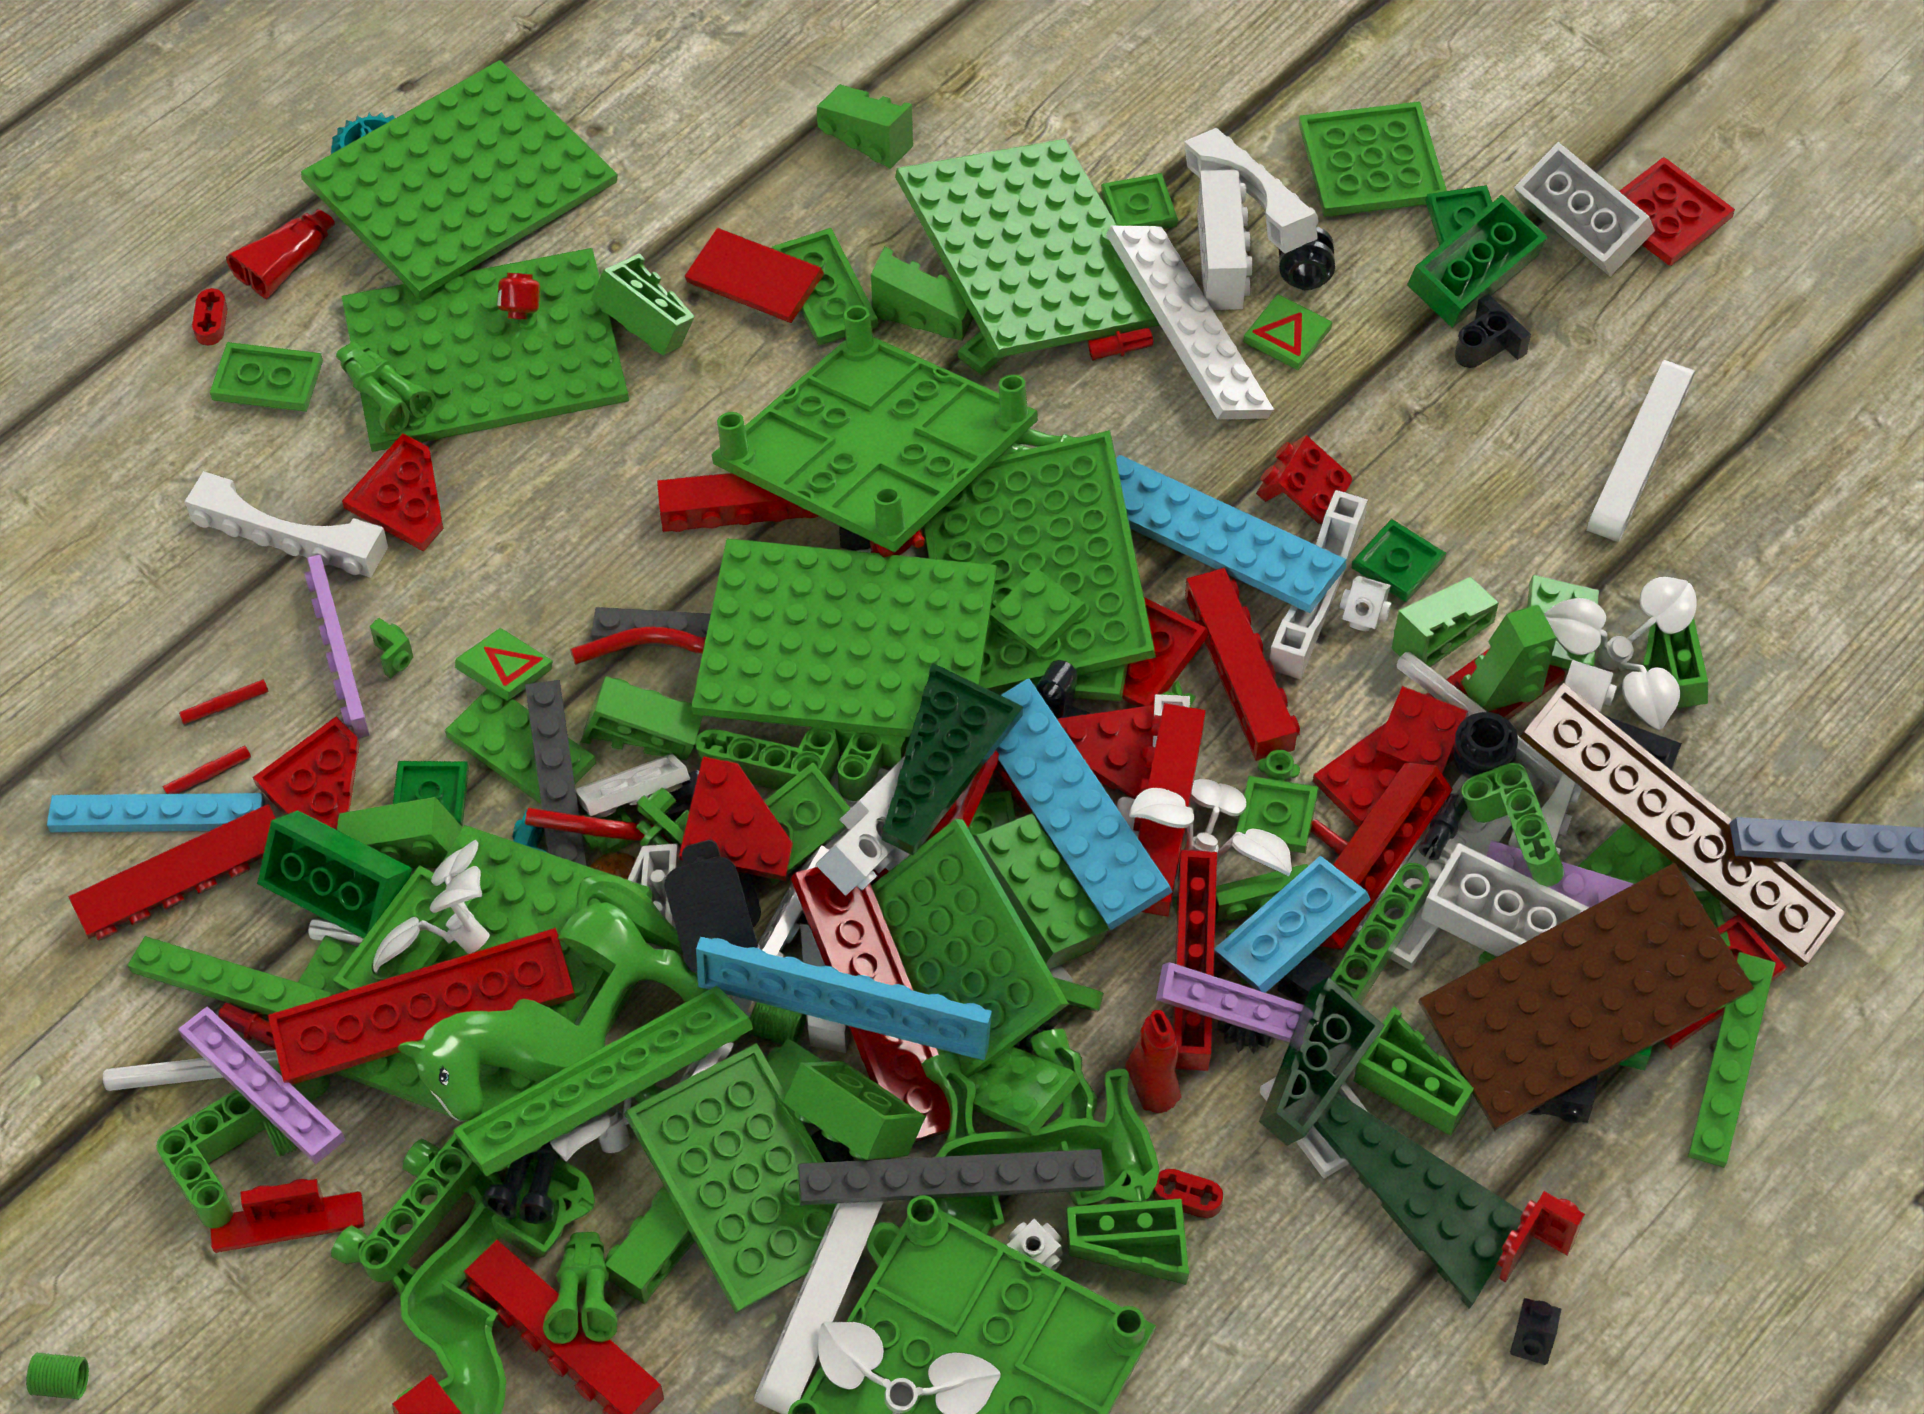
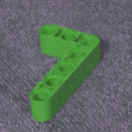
[156,1064,330,1228]

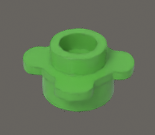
[1258,750,1300,781]

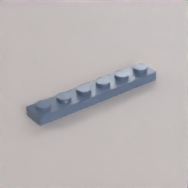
[1730,817,1924,866]

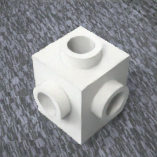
[1340,576,1392,631]
[1007,1219,1063,1271]

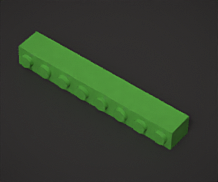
[605,1038,824,1305]

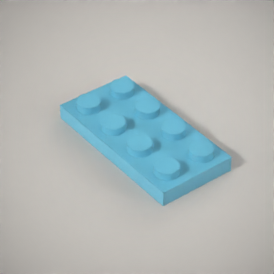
[1214,856,1371,993]

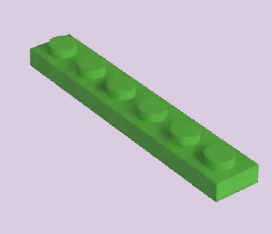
[127,936,333,1015]
[1688,952,1776,1168]

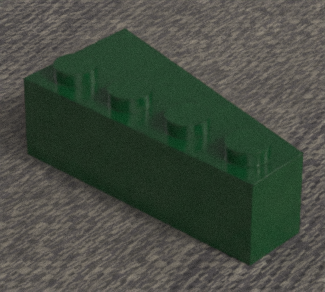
[1259,977,1385,1146]

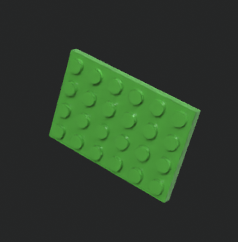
[872,819,1069,1078]
[624,1043,837,1314]

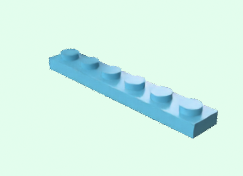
[47,793,265,832]

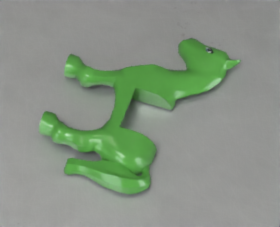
[398,875,708,1122]
[866,1029,1159,1266]
[331,1138,595,1414]

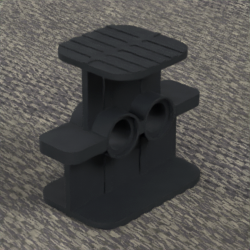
[664,840,761,973]

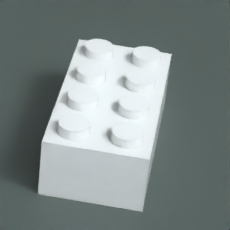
[1514,142,1655,277]
[1197,170,1252,310]
[1421,843,1589,957]

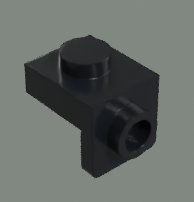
[1510,1298,1562,1365]

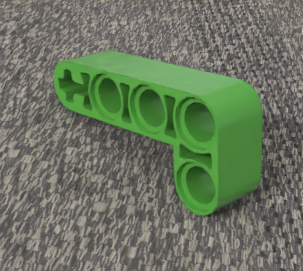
[695,727,841,790]
[1461,763,1564,887]

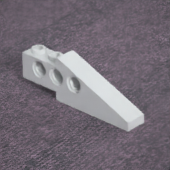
[815,756,909,896]

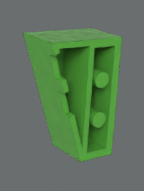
[871,246,973,341]
[1461,604,1557,712]
[580,676,703,761]
[337,797,463,868]

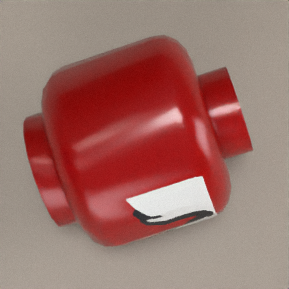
[497,273,540,320]

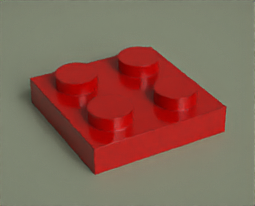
[1375,686,1468,775]

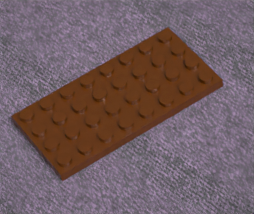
[1418,863,1754,1131]

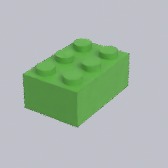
[783,1061,926,1161]

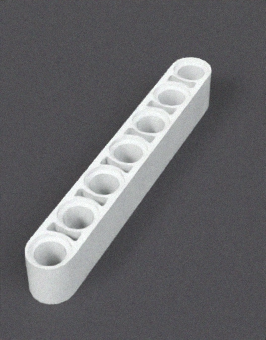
[1587,360,1695,542]
[754,1201,883,1414]

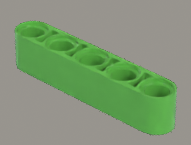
[1331,863,1430,1004]
[359,1120,482,1282]

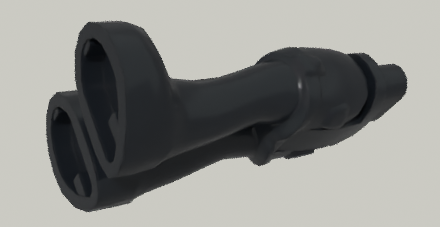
[482,1142,560,1224]

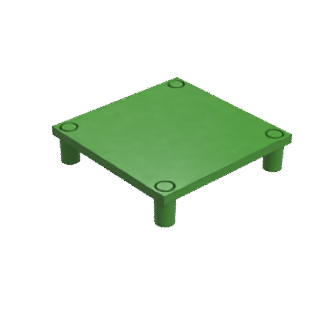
[711,305,1038,552]
[788,1195,1156,1414]

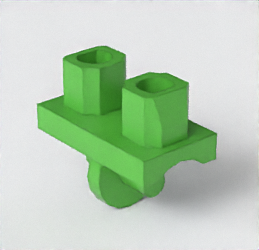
[636,787,689,848]

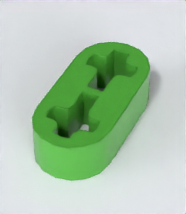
[1054,977,1104,1011]

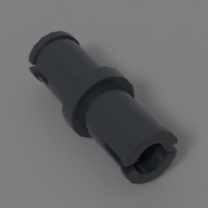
[1419,794,1468,860]

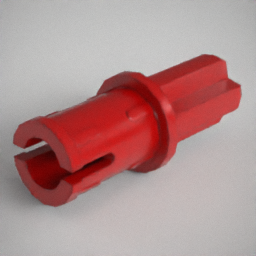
[1088,328,1153,361]
[218,1003,276,1049]

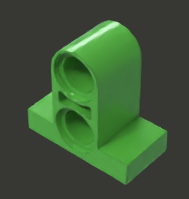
[835,730,906,801]

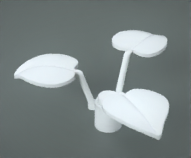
[1544,577,1697,731]
[1130,779,1292,877]
[373,840,490,974]
[550,1060,699,1161]
[818,1321,1001,1414]

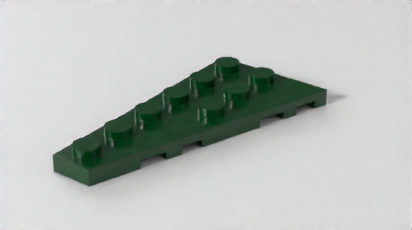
[882,663,1023,855]
[1313,1092,1523,1309]

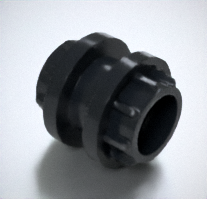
[1278,226,1335,291]
[1453,712,1518,779]

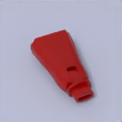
[226,209,335,300]
[1125,1010,1181,1113]

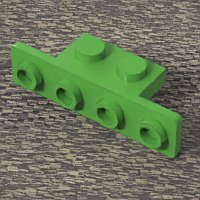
[1172,864,1308,923]

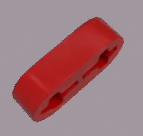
[192,288,228,346]
[1153,1168,1223,1219]

